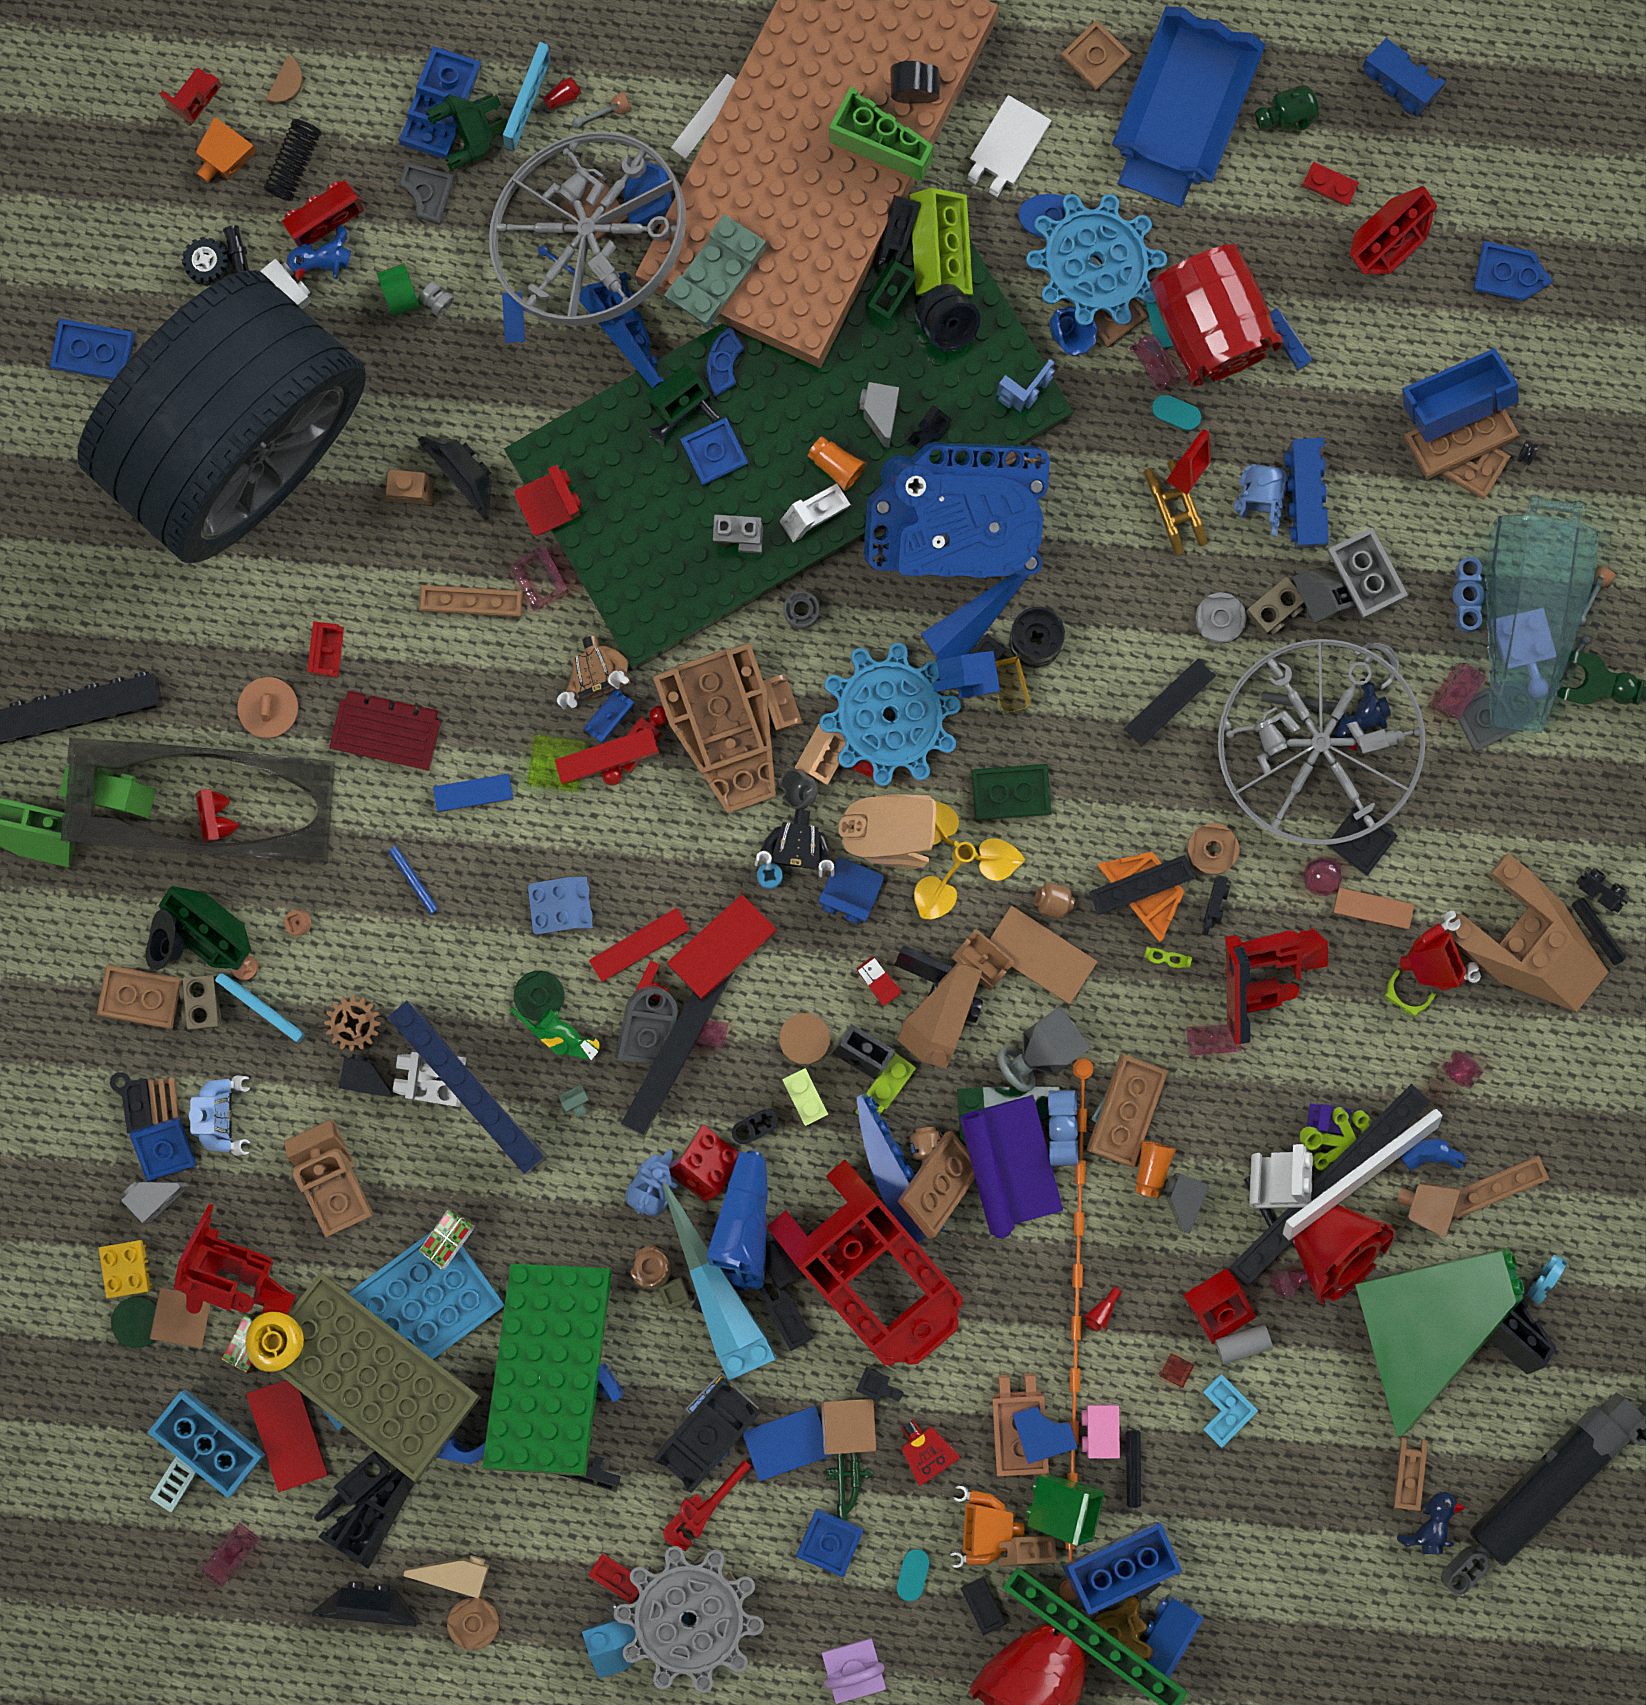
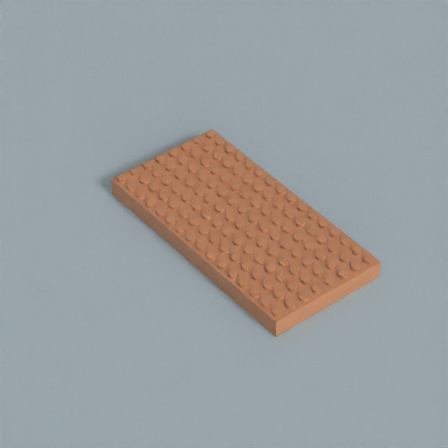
[635,0,999,368]

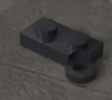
[1202,875,1230,936]
[110,1072,153,1134]

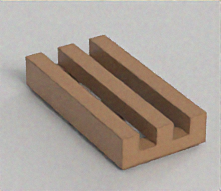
[148,1078,179,1125]

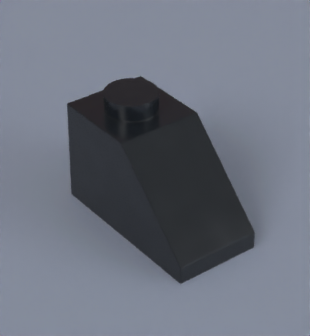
[339,1054,393,1098]

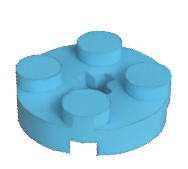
[1526,1255,1568,1305]

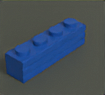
[1270,307,1312,371]

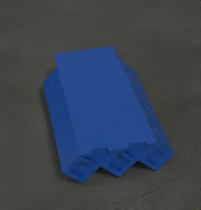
[1112,6,1266,208]

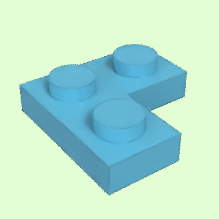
[1202,1373,1258,1448]

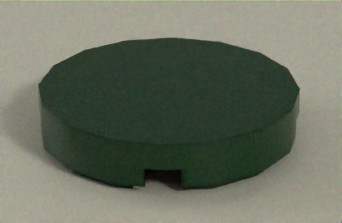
[513,970,565,1021]
[111,1296,157,1348]

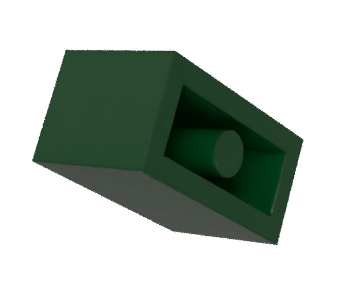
[865,258,917,319]
[646,364,710,425]

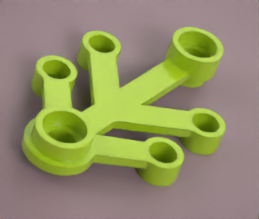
[1300,1107,1370,1170]

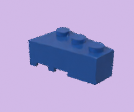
[1362,38,1446,117]

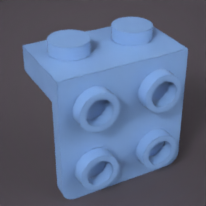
[996,359,1055,412]
[528,877,593,934]

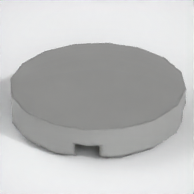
[1195,592,1247,644]

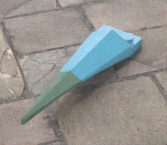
[663,1182,776,1381]

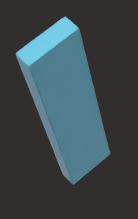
[215,973,305,1043]

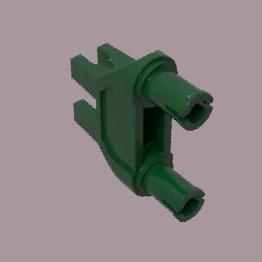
[425,94,508,171]

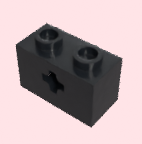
[832,1024,895,1080]

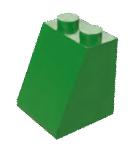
[1027,1473,1105,1546]

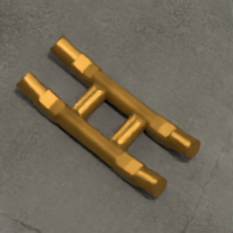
[1143,459,1208,555]

